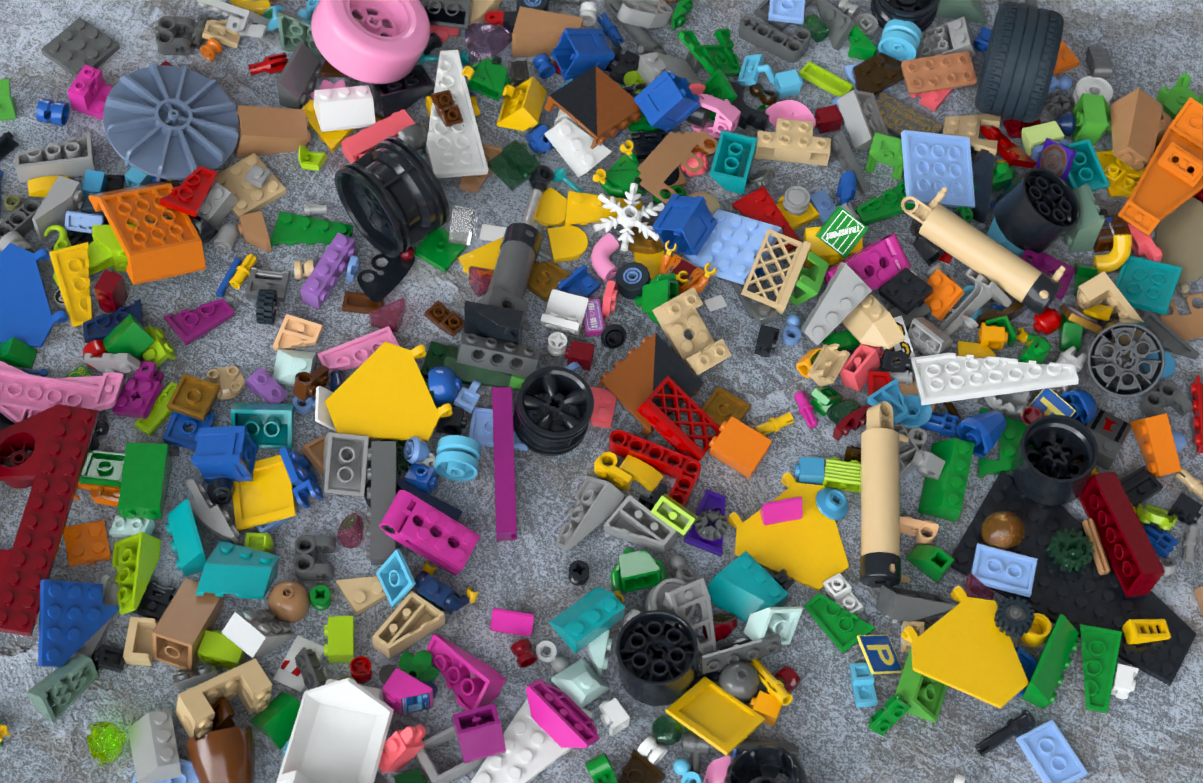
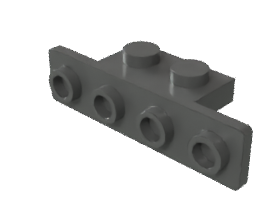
[700,634,782,674]

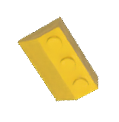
[496,76,547,131]
[802,226,863,268]

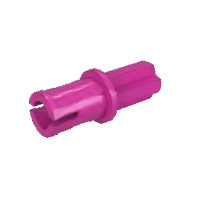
[794,391,818,428]

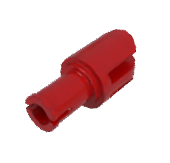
[248,52,288,76]

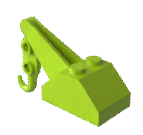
[44,224,136,286]

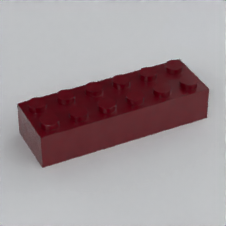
[1078,472,1165,597]

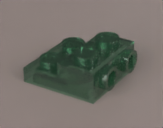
[487,139,541,191]

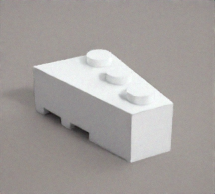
[544,118,612,178]

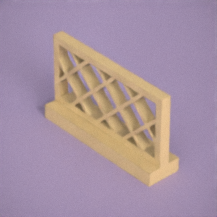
[741,229,811,314]

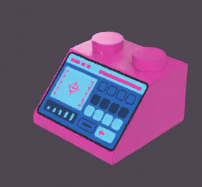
[382,668,434,715]

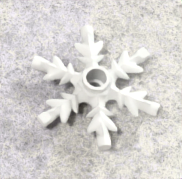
[593,183,665,252]

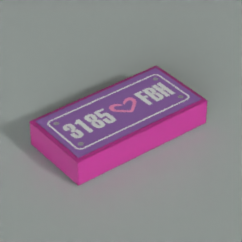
[583,299,604,336]

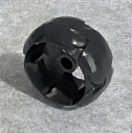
[724,745,808,783]

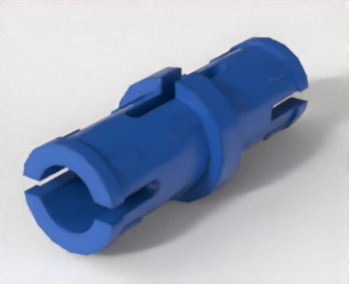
[597,14,624,46]

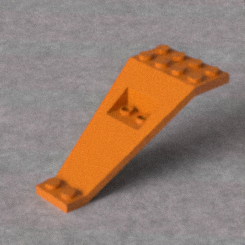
[1117,97,1203,237]

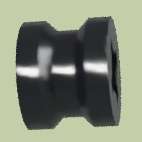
[568,560,589,586]
[773,569,795,591]

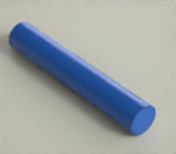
[215,258,242,297]

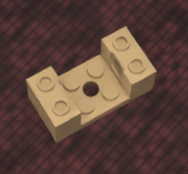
[1075,271,1146,358]
[652,287,732,375]
[176,658,273,739]

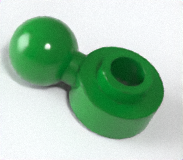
[653,185,687,204]

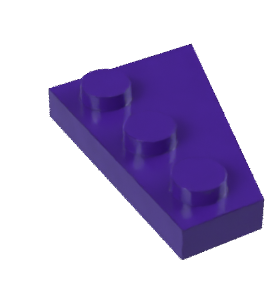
[684,489,726,557]

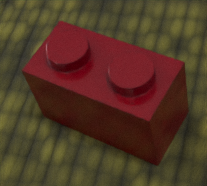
[94,270,128,313]

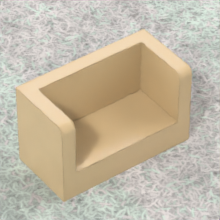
[123,617,157,666]

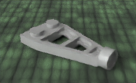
[665,578,717,660]

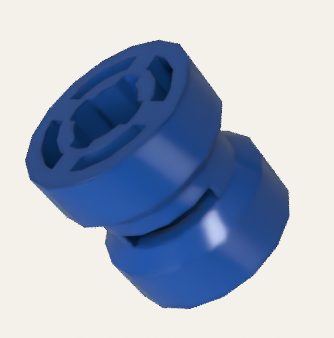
[533,53,556,79]

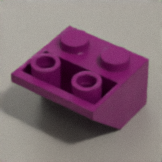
[452,703,506,764]

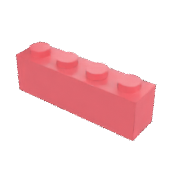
[341,109,416,163]

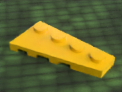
[564,191,642,226]
[49,242,92,327]

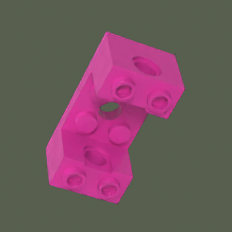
[67,65,113,120]

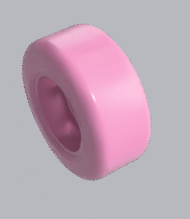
[311,0,431,84]

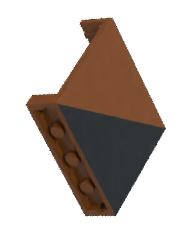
[544,66,642,149]
[597,333,704,438]

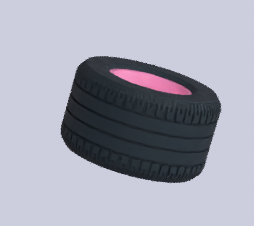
[975,1,1064,123]

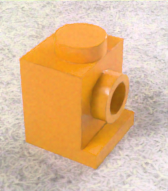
[978,323,1008,350]

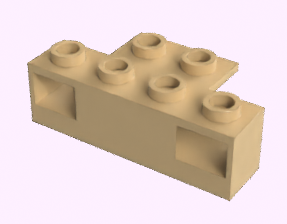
[755,118,831,166]

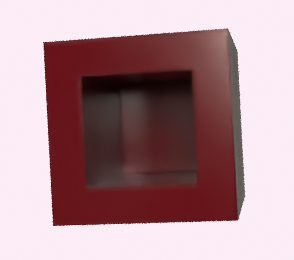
[814,105,843,134]
[564,340,595,371]

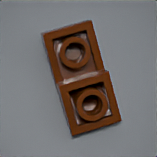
[431,90,464,127]
[424,300,464,337]

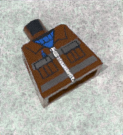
[1093,209,1133,253]

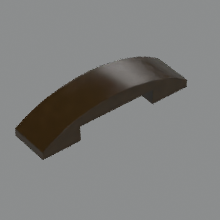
[976,301,1027,328]

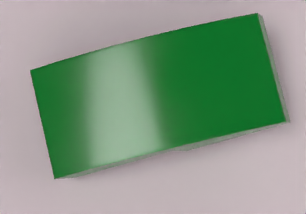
[671,0,693,31]
[822,331,865,351]

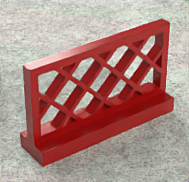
[636,376,721,461]

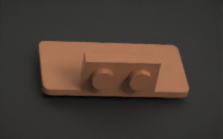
[901,51,977,94]

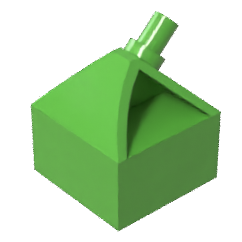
[1071,93,1112,146]

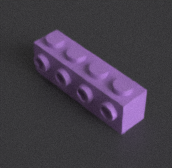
[300,232,357,309]

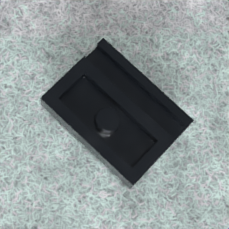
[1120,466,1163,507]

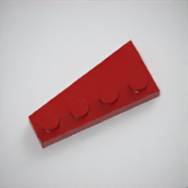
[732,186,801,252]

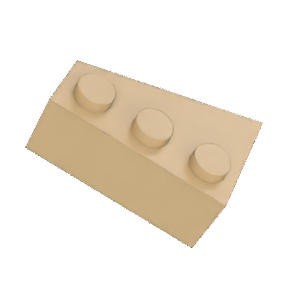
[372,591,445,659]

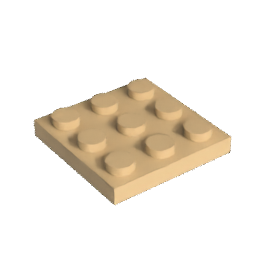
[216,153,287,221]

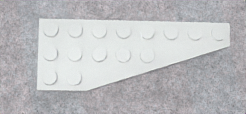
[426,50,488,178]
[911,353,1079,405]

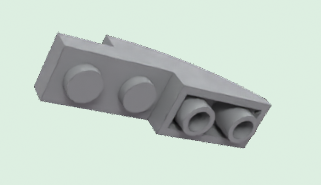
[186,478,241,545]

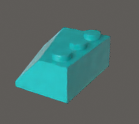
[196,541,279,599]
[707,551,789,624]

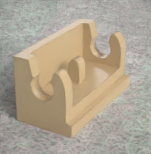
[807,344,850,386]

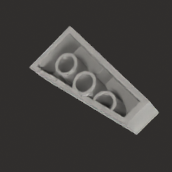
[15,132,95,183]

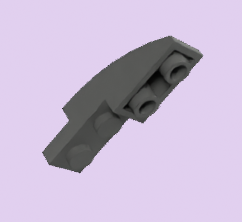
[731,276,778,326]

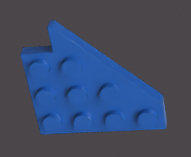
[38,579,119,668]

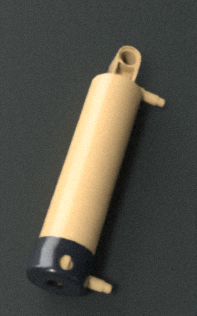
[901,187,1066,316]
[860,401,910,588]

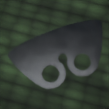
[971,153,994,223]
[357,254,415,303]

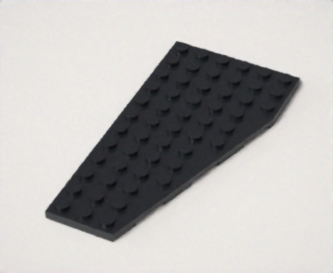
[951,471,1196,686]

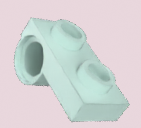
[109,516,155,538]

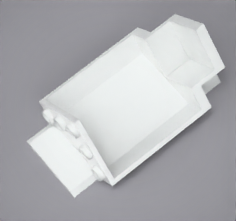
[276,678,394,783]

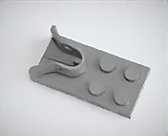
[195,0,270,39]

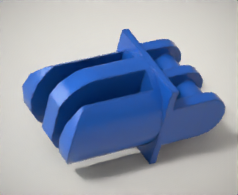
[836,171,857,206]
[920,411,960,438]
[1143,523,1178,558]

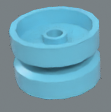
[878,19,922,61]
[434,435,481,481]

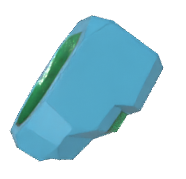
[262,5,287,31]

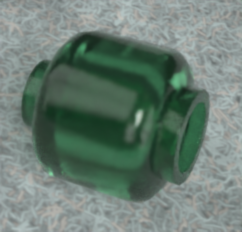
[652,715,683,745]

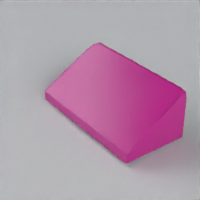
[760,497,802,525]
[490,608,534,637]

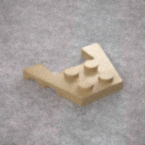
[943,114,1000,155]

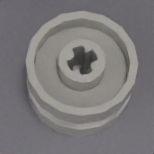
[645,578,696,619]

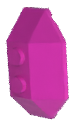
[526,679,600,748]

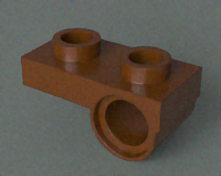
[293,365,329,402]

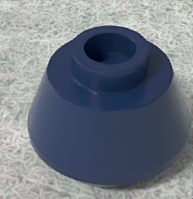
[1054,112,1076,136]

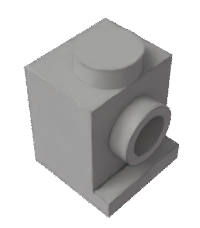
[911,449,945,480]

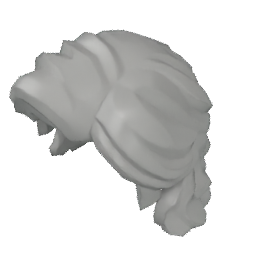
[984,391,1031,414]

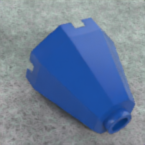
[956,410,1007,458]

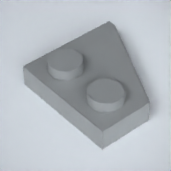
[84,353,141,374]

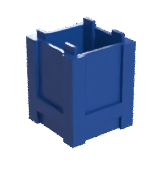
[551,28,615,80]
[634,70,701,133]
[652,194,717,256]
[191,426,258,483]

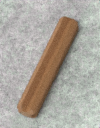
[1082,518,1111,575]

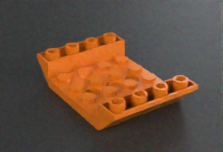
[88,182,206,285]

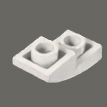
[823,573,863,615]

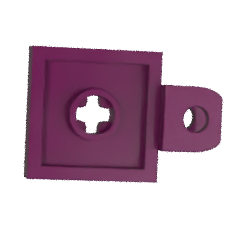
[1021,250,1076,300]
[112,361,164,419]

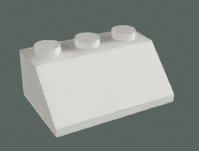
[313,85,376,132]

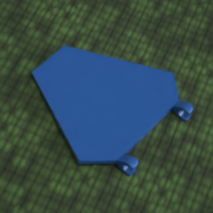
[0,243,68,348]

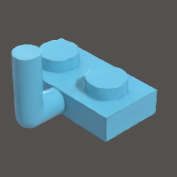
[737,54,775,86]

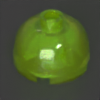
[87,721,127,766]

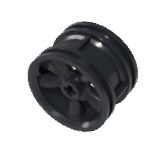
[513,366,594,456]

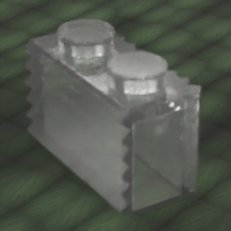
[448,205,478,246]

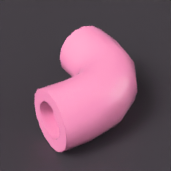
[591,233,619,282]

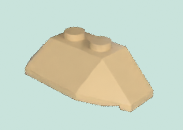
[842,294,905,349]

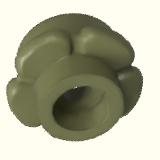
[4,194,23,212]

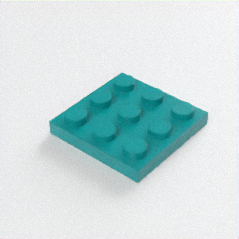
[1115,256,1182,315]

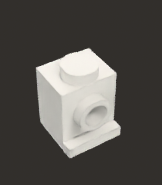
[1111,663,1138,699]
[599,698,630,737]

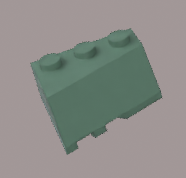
[936,0,987,24]
[277,10,324,58]
[1065,184,1105,253]
[27,653,99,724]

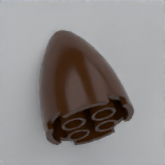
[186,726,255,783]

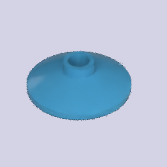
[899,395,932,427]

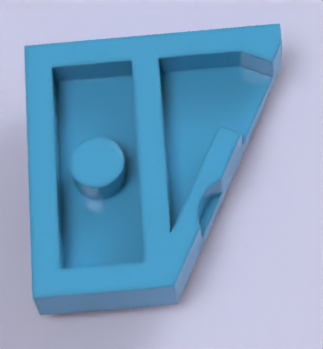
[867,379,909,426]

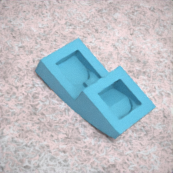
[849,662,878,708]

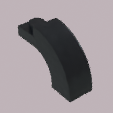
[729,80,770,131]

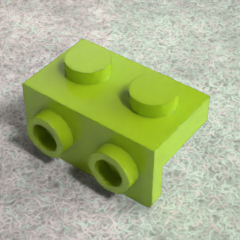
[141,325,177,368]

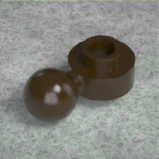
[749,83,778,105]

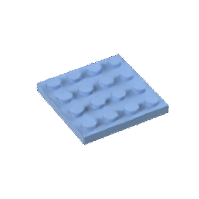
[901,130,975,209]
[682,209,783,285]

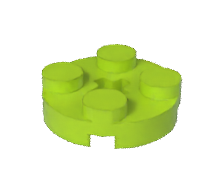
[1136,503,1178,530]

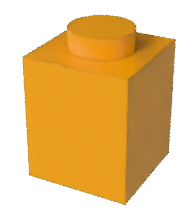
[749,691,782,726]

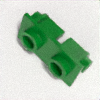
[868,693,911,736]

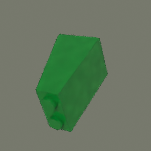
[118,443,172,520]

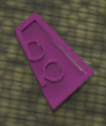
[164,299,235,346]

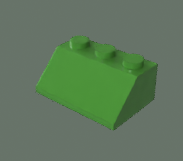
[895,647,948,722]

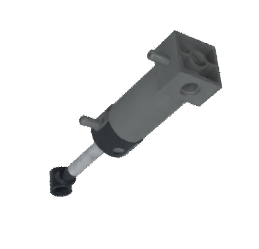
[477,165,554,332]

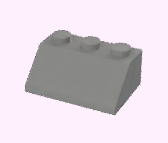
[837,90,889,150]
[128,708,182,783]

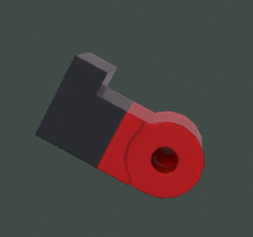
[484,11,518,36]

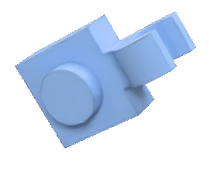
[454,380,481,413]

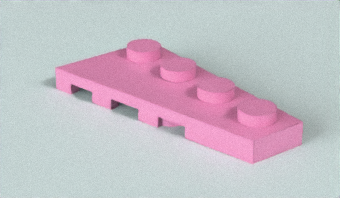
[317,326,399,373]

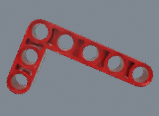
[608,429,701,508]

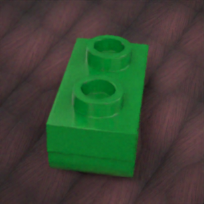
[585,753,619,783]

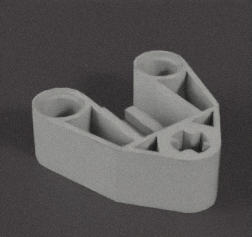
[617,0,673,28]
[893,424,927,480]

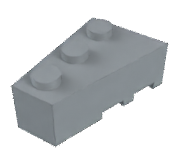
[603,495,678,554]

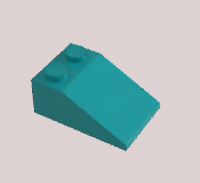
[1065,139,1110,191]

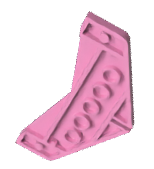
[0,361,124,424]

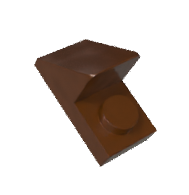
[211,697,235,731]

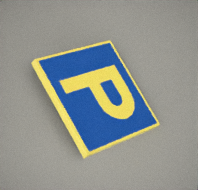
[1021,388,1076,417]
[857,634,903,674]

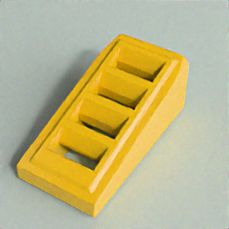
[1122,619,1171,644]

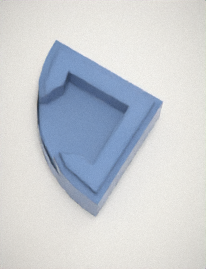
[346,255,359,282]

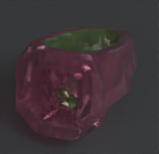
[337,513,364,549]

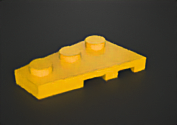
[302,100,355,153]

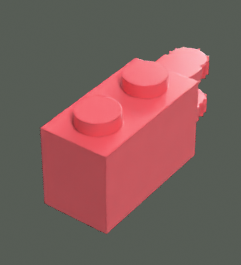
[840,344,884,392]
[379,724,426,774]

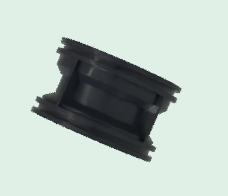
[335,136,450,258]

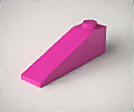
[426,633,506,711]

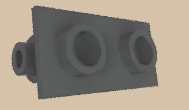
[295,647,327,690]

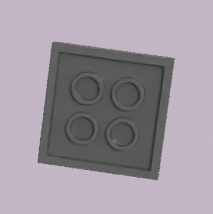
[41,17,120,77]

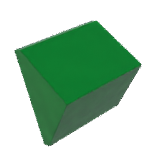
[102,313,156,359]
[250,692,301,750]

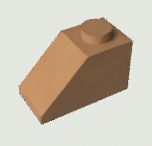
[237,211,272,252]

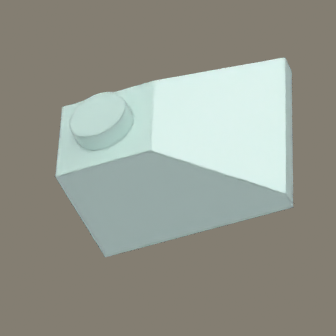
[273,349,317,386]
[744,607,803,645]
[551,658,610,709]

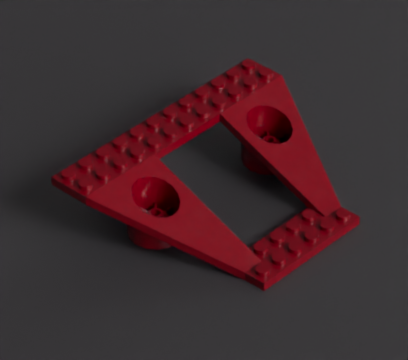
[0,404,99,637]

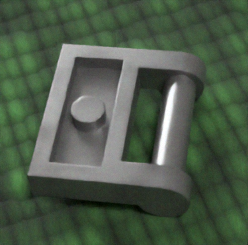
[245,267,290,302]

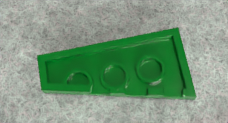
[270,211,354,246]

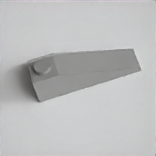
[555,476,625,551]

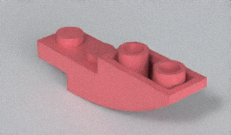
[1123,198,1163,262]

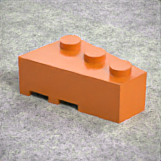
[1130,413,1182,477]

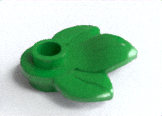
[399,650,440,682]

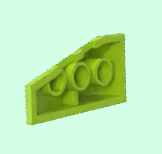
[112,532,161,615]

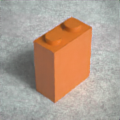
[709,416,772,479]

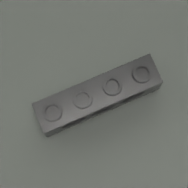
[456,333,539,378]

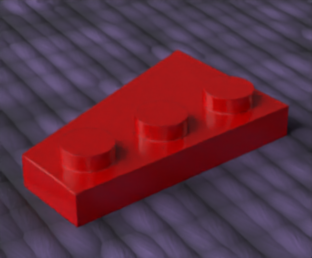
[980,125,1037,169]
[160,166,218,217]

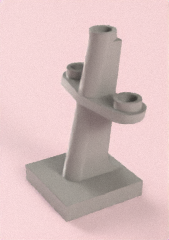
[938,269,1012,336]

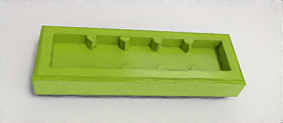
[799,61,854,97]
[134,381,177,437]

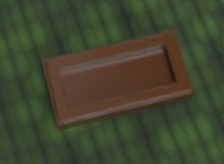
[342,291,384,316]

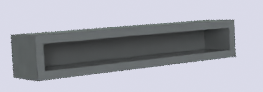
[366,441,397,565]

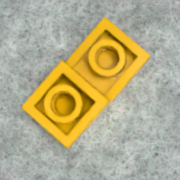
[1103,163,1138,198]
[27,176,68,198]
[618,455,663,492]

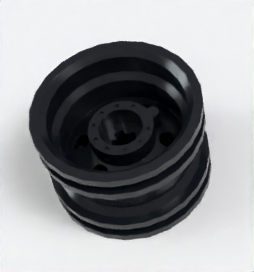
[871,0,940,33]

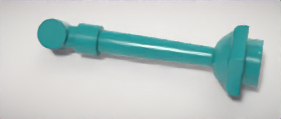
[418,51,470,67]
[553,167,588,194]

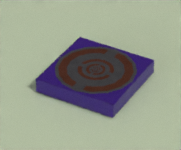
[1036,138,1077,182]

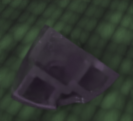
[465,22,512,63]

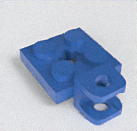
[163,412,216,451]
[279,446,324,509]

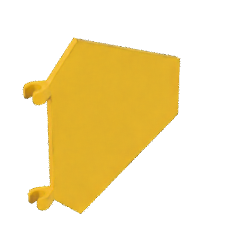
[324,341,453,441]
[727,472,849,591]
[901,586,1029,709]

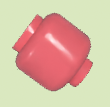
[681,151,709,177]

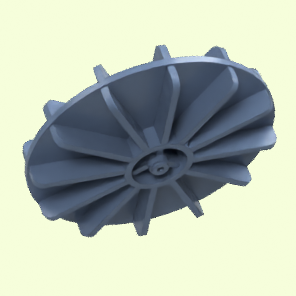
[103,62,239,182]

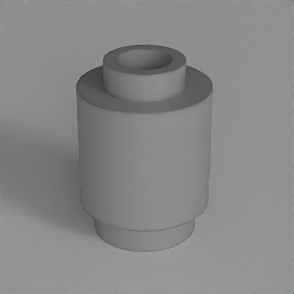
[213,223,238,252]

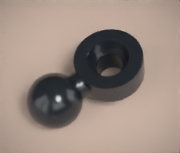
[88,420,109,453]

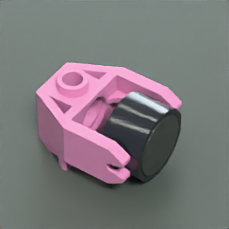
[687,94,741,138]

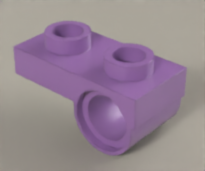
[246,367,289,404]

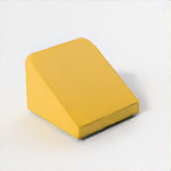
[1083,304,1113,321]

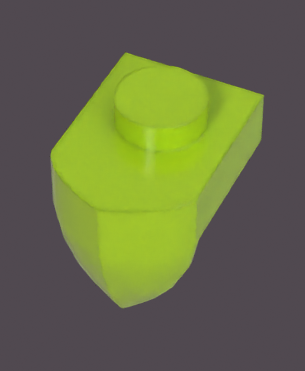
[298,145,327,171]
[244,532,275,553]

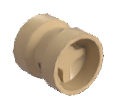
[294,259,314,280]

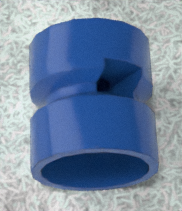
[36,98,70,126]

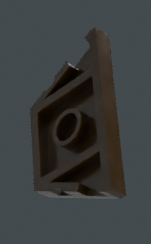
[852,52,904,96]

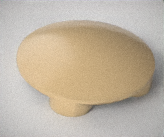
[206,366,245,400]

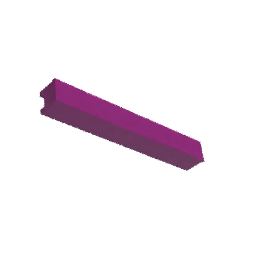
[492,387,517,542]

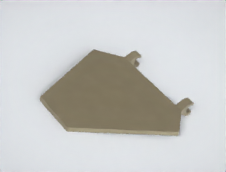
[1155,197,1203,297]

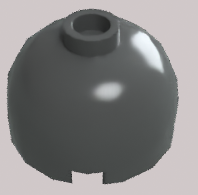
[398,123,428,155]
[717,661,760,704]

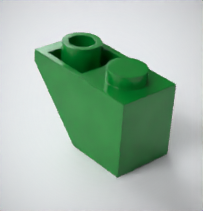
[906,544,954,584]

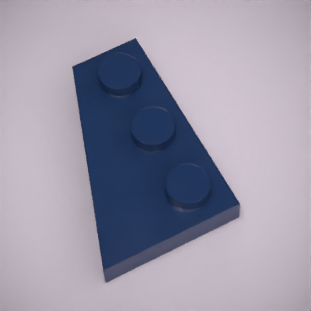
[83,299,144,343]

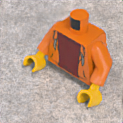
[659,241,718,295]

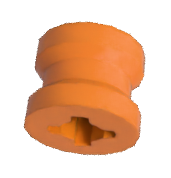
[200,38,223,61]

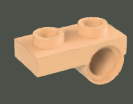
[900,516,939,546]

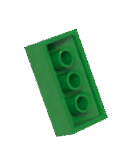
[917,438,975,522]
[1021,614,1079,710]

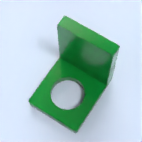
[985,316,1016,347]

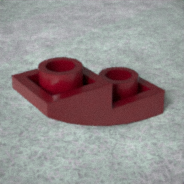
[1003,118,1042,138]
[832,406,869,441]

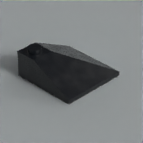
[372,64,435,117]
[464,301,523,345]

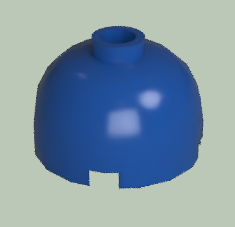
[428,366,462,407]
[1060,389,1097,426]

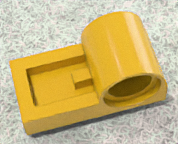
[594,452,633,491]

